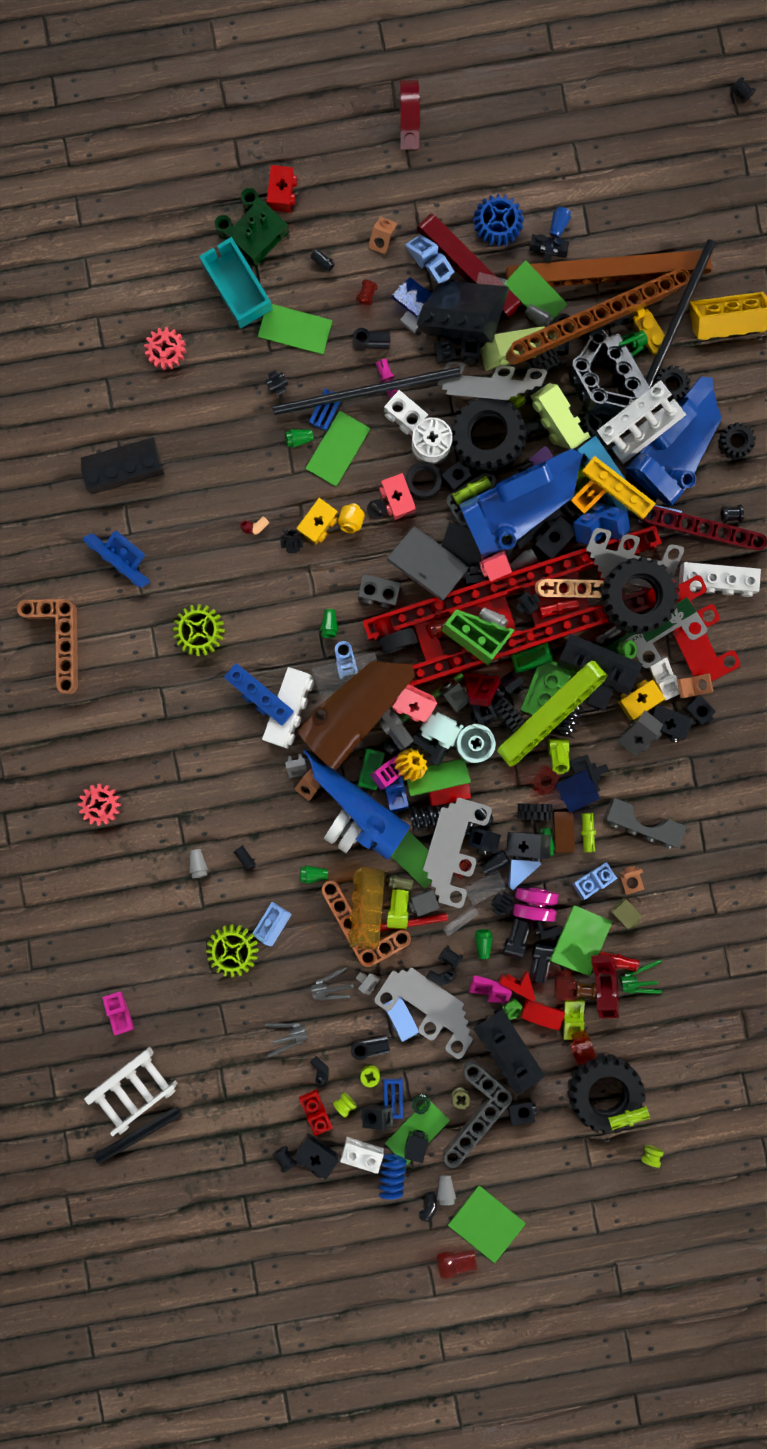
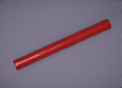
[371,913,448,933]

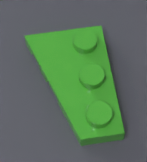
[520,661,576,715]

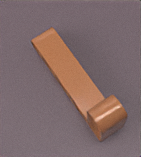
[17,599,78,695]
[322,880,411,967]

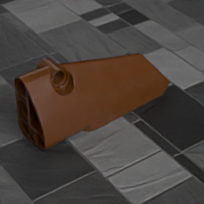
[298,661,415,770]

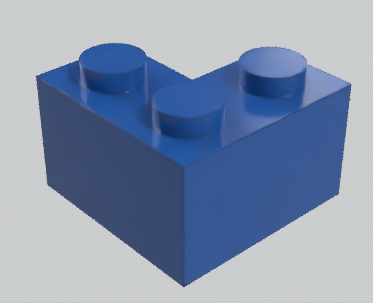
[574,502,630,545]

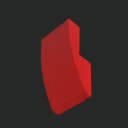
[428,784,471,806]
[520,999,565,1031]
[299,1089,333,1136]

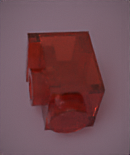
[554,970,577,1000]
[570,1030,596,1065]

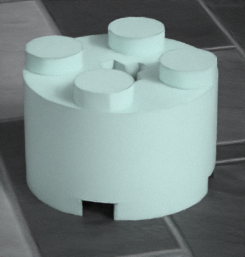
[420,712,464,749]
[455,724,496,763]

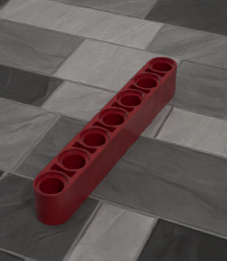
[417,213,521,319]
[637,506,767,551]

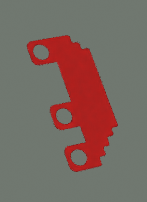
[672,575,740,682]

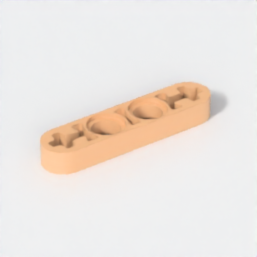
[535,579,604,598]

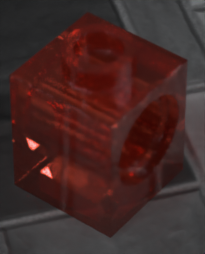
[531,765,561,795]

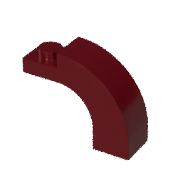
[400,80,420,149]
[591,954,619,1019]

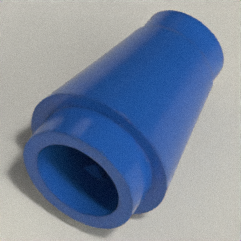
[549,207,571,238]

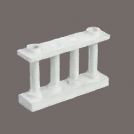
[597,380,686,464]
[84,1047,178,1136]

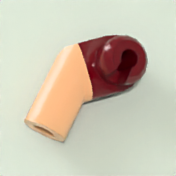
[240,516,269,535]

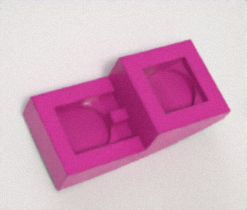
[469,976,512,1004]
[102,991,134,1036]

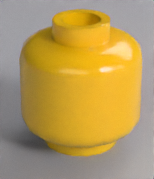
[338,503,365,534]

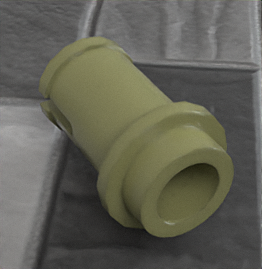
[388,875,413,892]

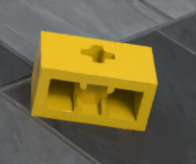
[296,498,338,545]
[617,679,665,721]

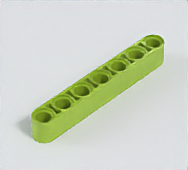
[497,661,607,766]

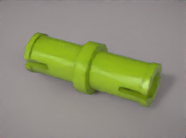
[452,476,492,505]
[581,813,596,852]
[608,1106,651,1130]

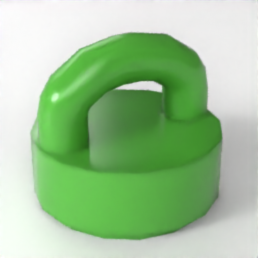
[618,640,637,659]
[501,998,523,1020]

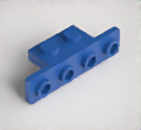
[82,531,150,588]
[224,663,294,726]

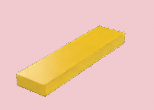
[582,456,656,520]

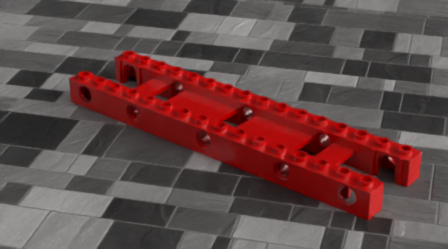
[363,525,678,687]

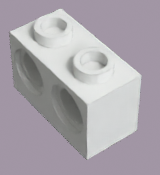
[384,390,428,435]
[340,1137,384,1174]

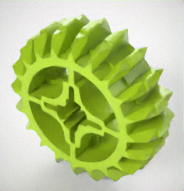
[173,604,225,656]
[206,924,259,977]

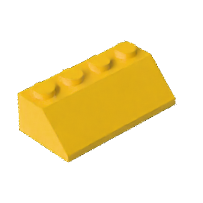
[689,292,767,340]

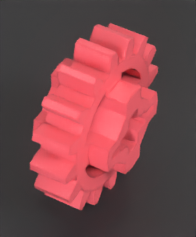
[144,327,186,370]
[78,784,121,826]

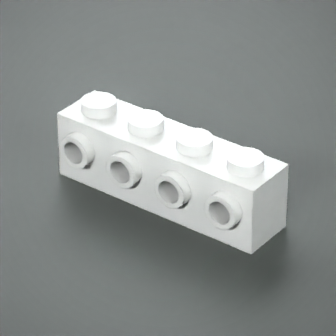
[678,562,761,597]
[262,667,314,749]

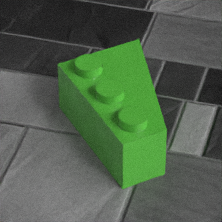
[441,609,514,665]

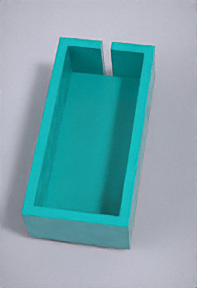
[199,237,273,329]

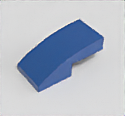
[382,770,409,812]

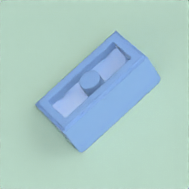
[252,902,291,946]

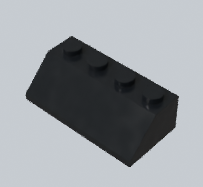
[81,437,164,494]

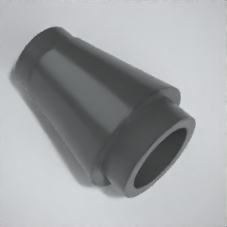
[524,304,553,327]
[510,549,539,571]

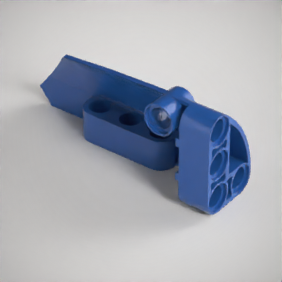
[626,377,722,506]
[459,448,583,559]
[303,749,410,860]

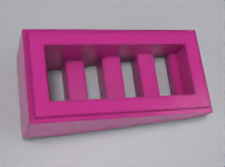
[370,753,401,790]

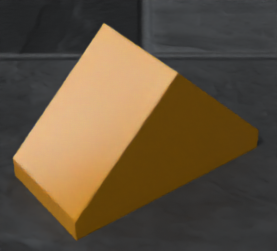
[570,480,606,514]

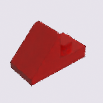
[498,970,536,1002]

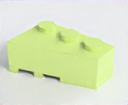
[480,326,548,371]
[531,383,591,449]

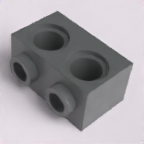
[358,574,401,609]

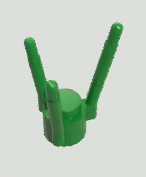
[618,330,648,357]
[620,960,662,994]

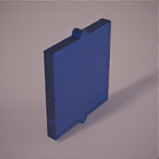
[391,277,431,318]
[556,770,600,813]

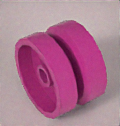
[513,887,559,922]

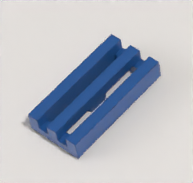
[309,388,341,431]
[383,1078,403,1119]

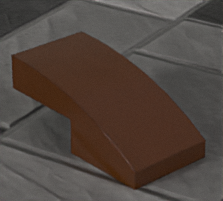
[553,812,575,853]

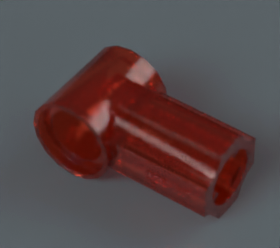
[437,1250,477,1279]

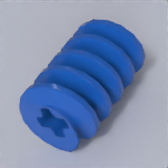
[378,1154,407,1200]

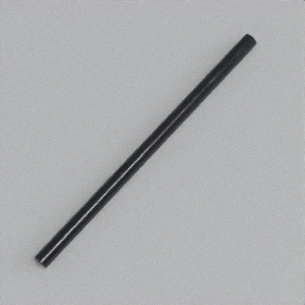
[645,239,716,388]
[272,367,461,415]

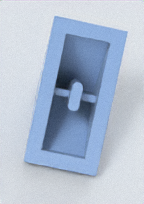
[405,234,438,269]
[508,859,541,890]

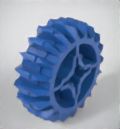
[473,193,524,247]

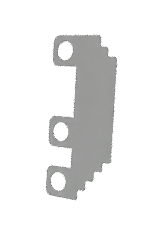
[437,361,547,400]
[586,528,684,588]
[423,798,492,908]
[375,968,473,1059]

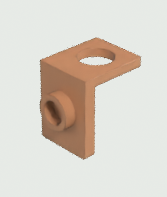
[368,217,397,254]
[677,674,713,698]
[295,767,321,801]
[619,865,644,895]

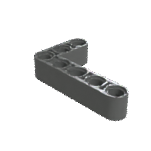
[443,1060,512,1168]

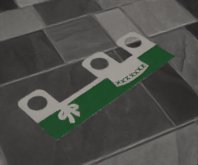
[606,597,707,668]

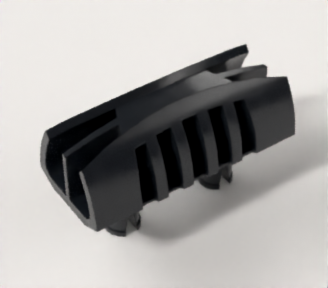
[557,634,643,695]
[473,1009,545,1095]

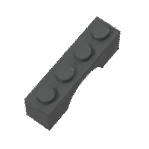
[603,798,687,850]

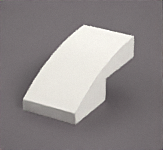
[649,656,680,701]

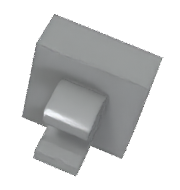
[285,754,308,778]
[356,972,381,995]

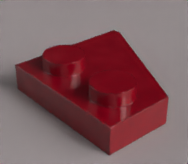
[464,673,500,706]

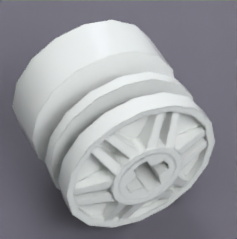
[411,418,452,465]

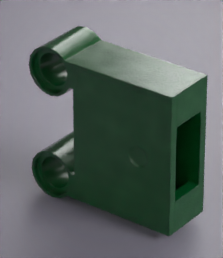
[215,188,289,267]

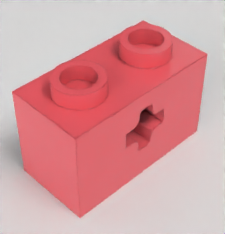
[379,473,416,520]
[480,549,512,581]
[392,684,437,723]

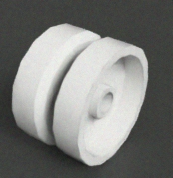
[324,809,362,853]

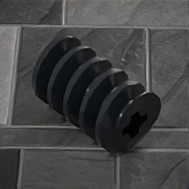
[553,701,586,739]
[410,804,447,833]

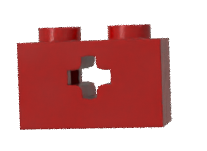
[267,165,297,212]

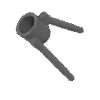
[311,967,354,1001]
[265,1022,308,1058]

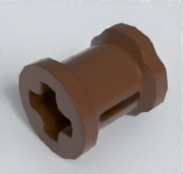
[574,981,597,1000]

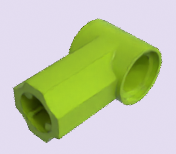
[548,738,570,774]
[387,890,409,929]

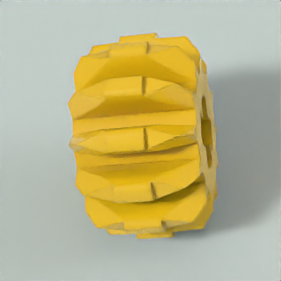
[394,748,428,782]

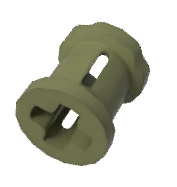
[451,1087,470,1109]

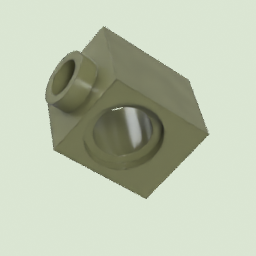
[609,897,642,929]

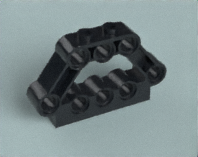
[569,329,650,423]

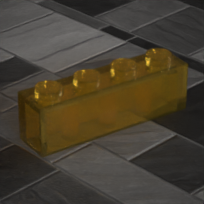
[348,867,385,950]

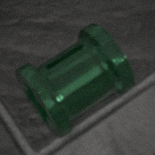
[412,1094,431,1115]

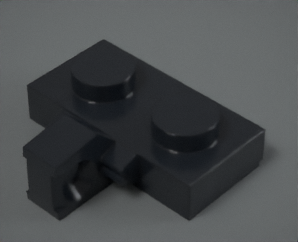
[529,234,569,263]
[569,754,609,797]

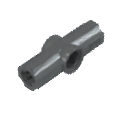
[378,708,414,750]

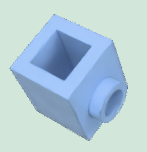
[424,253,454,283]

